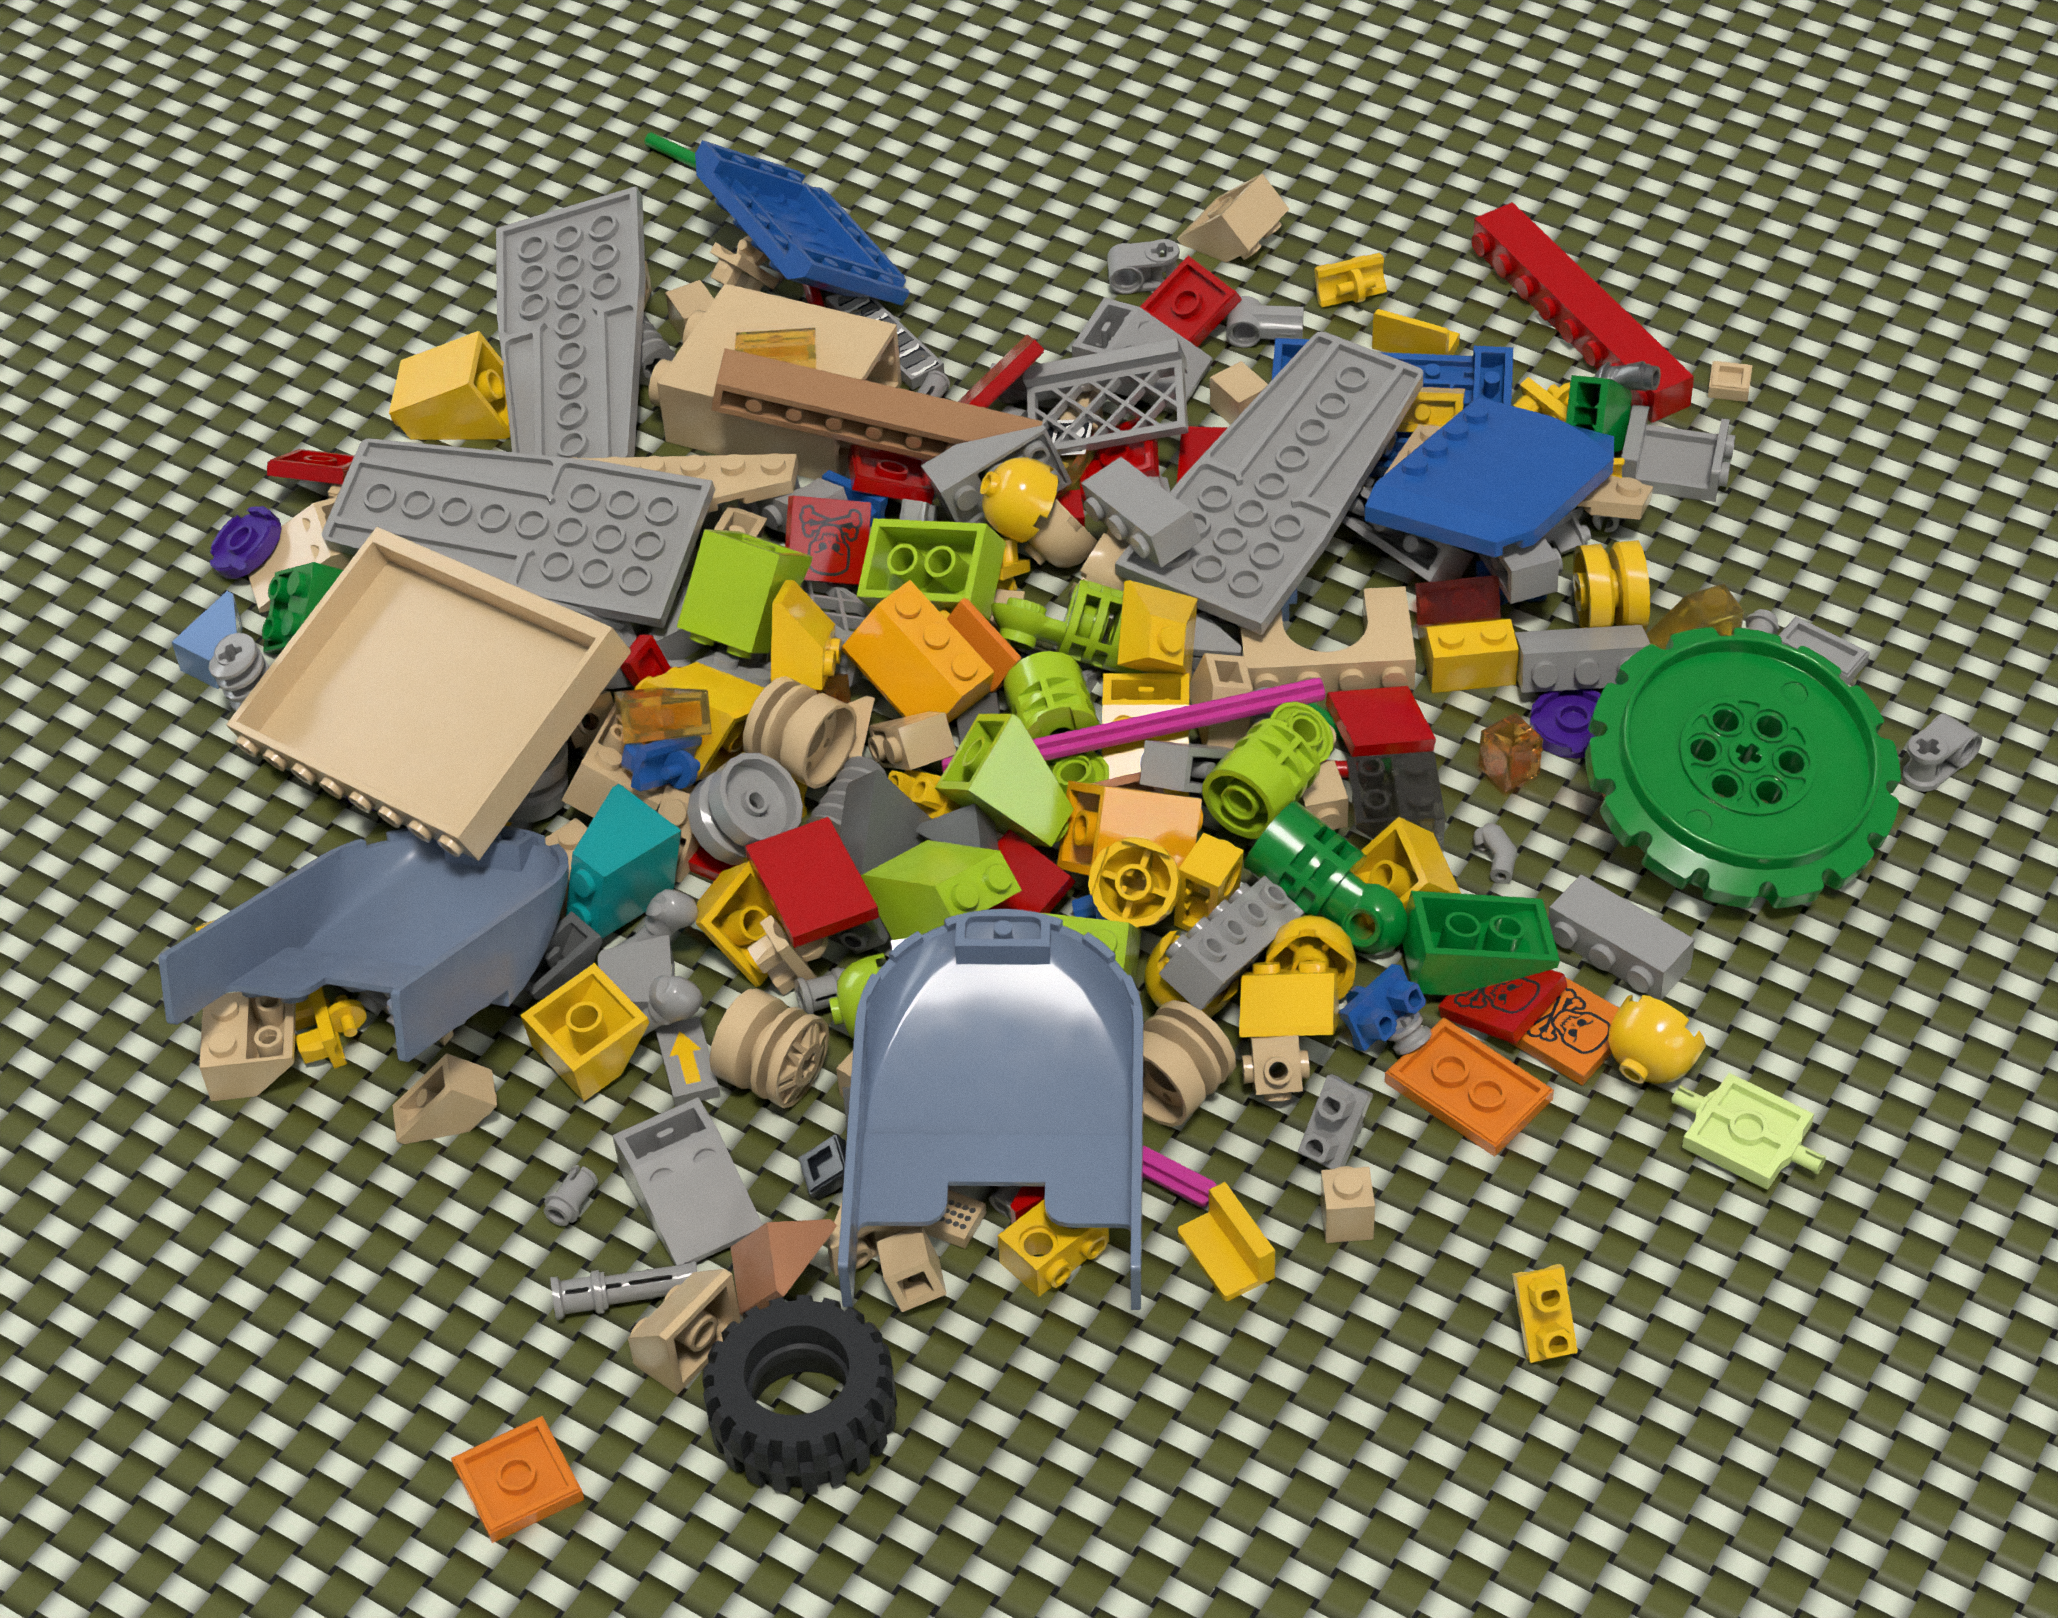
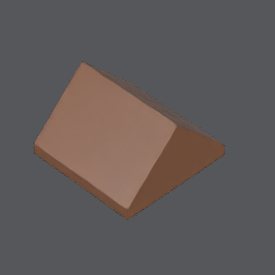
[730,1219,838,1317]

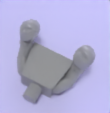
[598,889,703,1037]

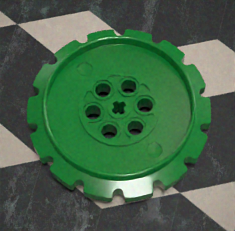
[1585,627,1901,908]

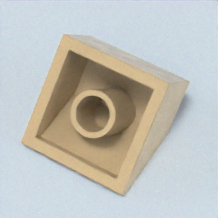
[1177,173,1289,263]
[628,1269,741,1395]

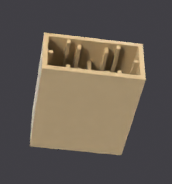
[648,283,902,480]

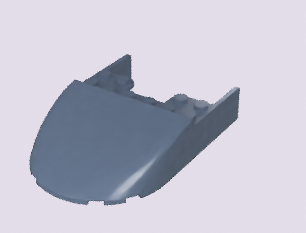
[158,826,569,1062]
[838,909,1143,1310]

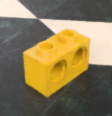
[1174,833,1244,932]
[997,1199,1109,1298]

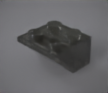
[1346,751,1445,852]

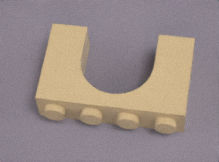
[1238,586,1416,694]

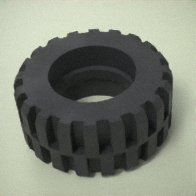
[702,1295,897,1493]

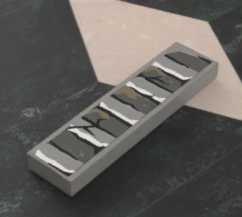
[826,294,945,390]

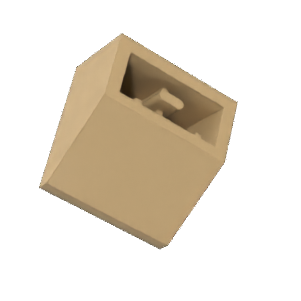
[199,992,296,1101]

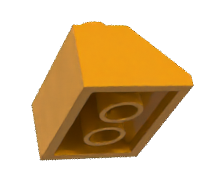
[841,580,994,724]

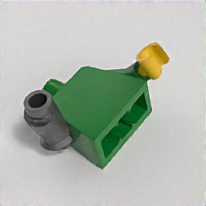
[1566,361,1661,478]

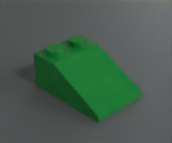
[1402,891,1560,995]

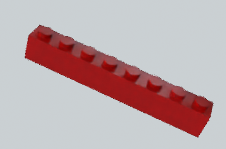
[1471,202,1694,423]

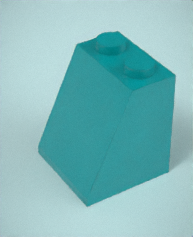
[566,784,681,938]

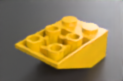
[1102,673,1190,797]

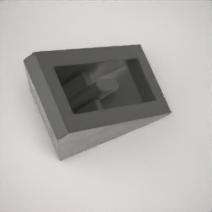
[915,803,999,850]
[523,911,603,1000]

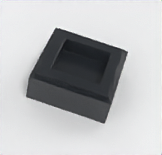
[799,1134,846,1201]

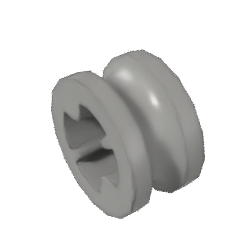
[1388,1012,1432,1055]

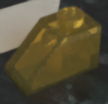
[1646,583,1744,650]
[614,687,712,744]

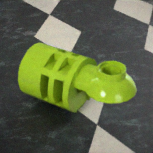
[991,579,1142,673]
[1004,651,1109,795]
[1202,702,1333,839]

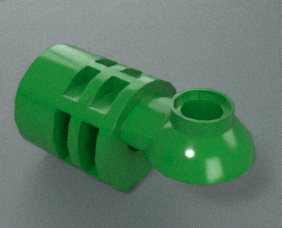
[1243,801,1407,956]

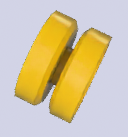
[1573,540,1650,631]

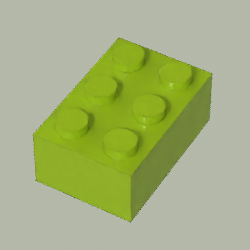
[856,518,1006,621]

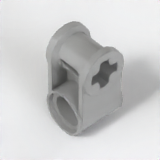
[1107,239,1180,294]
[1902,713,1983,792]

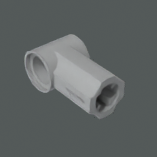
[1226,296,1304,348]

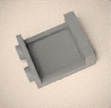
[1621,405,1736,502]

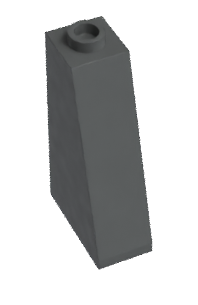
[834,770,931,955]

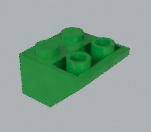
[262,562,343,655]

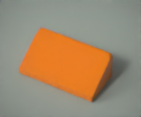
[947,598,1021,693]

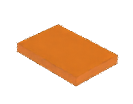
[1384,1017,1554,1157]

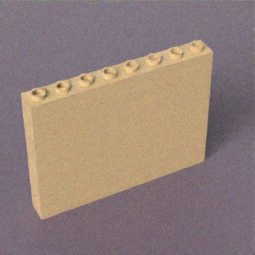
[226,527,631,861]

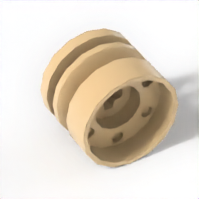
[743,676,857,789]
[709,988,830,1108]
[1143,1000,1236,1127]

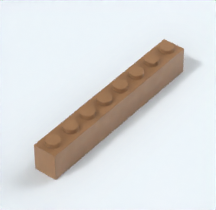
[711,348,1043,460]

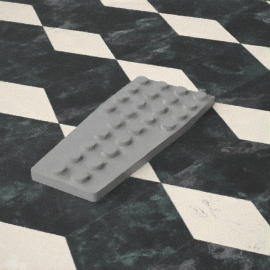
[496,186,646,458]
[1115,332,1423,635]
[322,438,715,628]

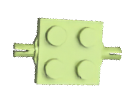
[1672,1073,1826,1190]

